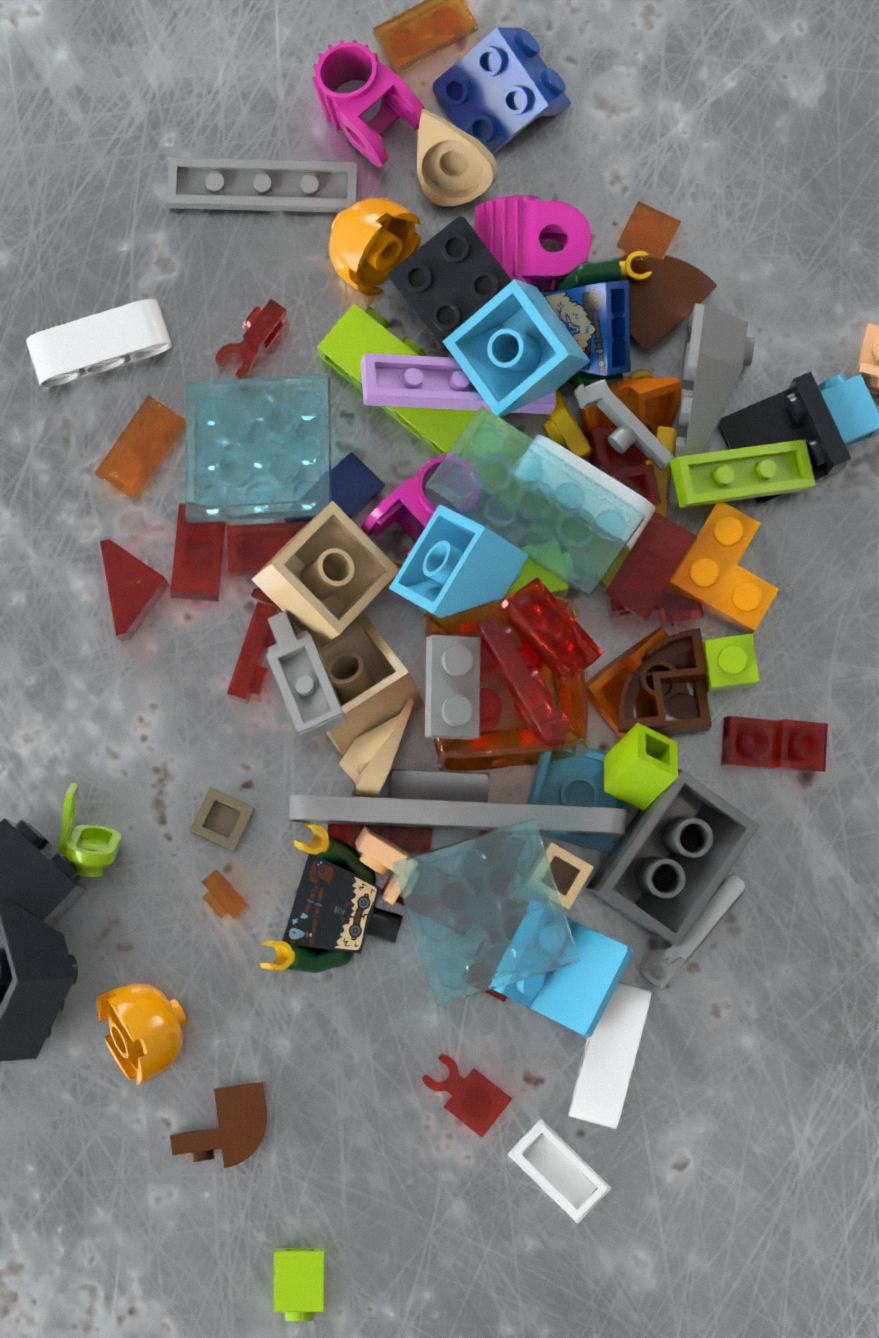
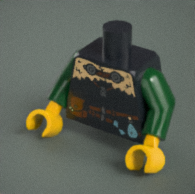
[260,821,403,973]

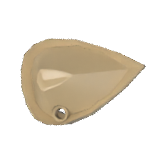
[417,108,498,207]
[339,698,414,798]

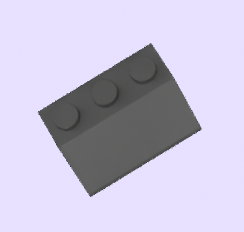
[586,769,760,947]

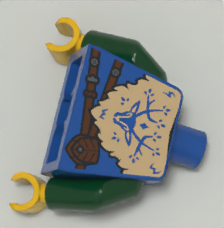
[543,251,654,388]

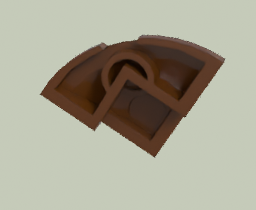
[617,254,717,353]
[617,628,712,734]

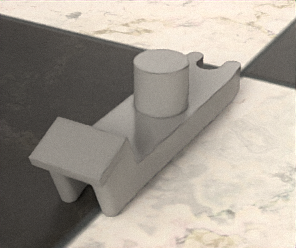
[574,379,674,471]

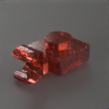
[215,299,289,382]

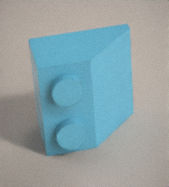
[443,279,590,418]
[389,504,528,618]

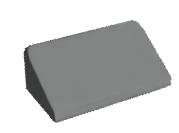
[390,769,489,802]

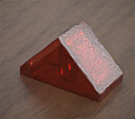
[100,539,169,641]

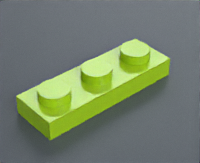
[670,439,816,508]

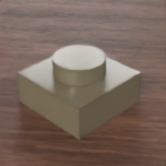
[190,787,255,853]

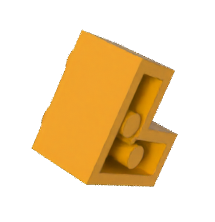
[666,502,779,635]

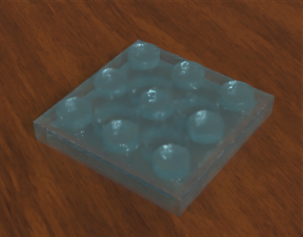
[185,374,332,523]
[392,818,580,1007]

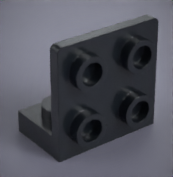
[386,216,512,353]
[719,371,851,506]

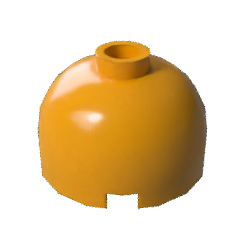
[329,198,421,296]
[96,983,187,1085]

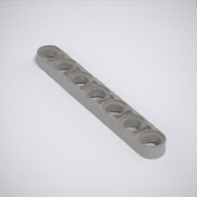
[288,795,626,836]

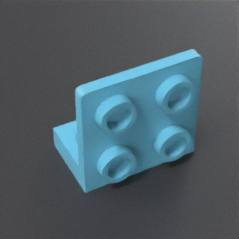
[488,899,633,1037]

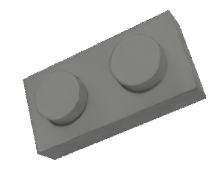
[425,635,480,740]

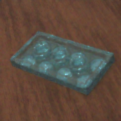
[426,406,645,598]

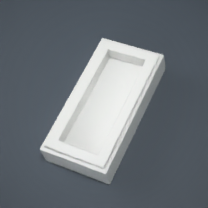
[507,1118,612,1224]

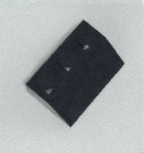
[0,896,78,1062]

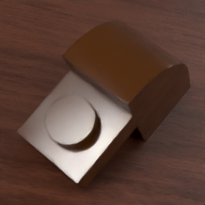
[170,1081,270,1168]

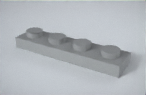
[166,157,358,213]

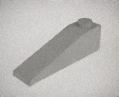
[666,303,755,512]

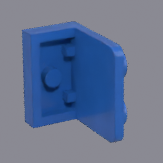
[432,27,572,154]

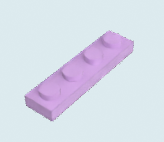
[360,353,557,414]

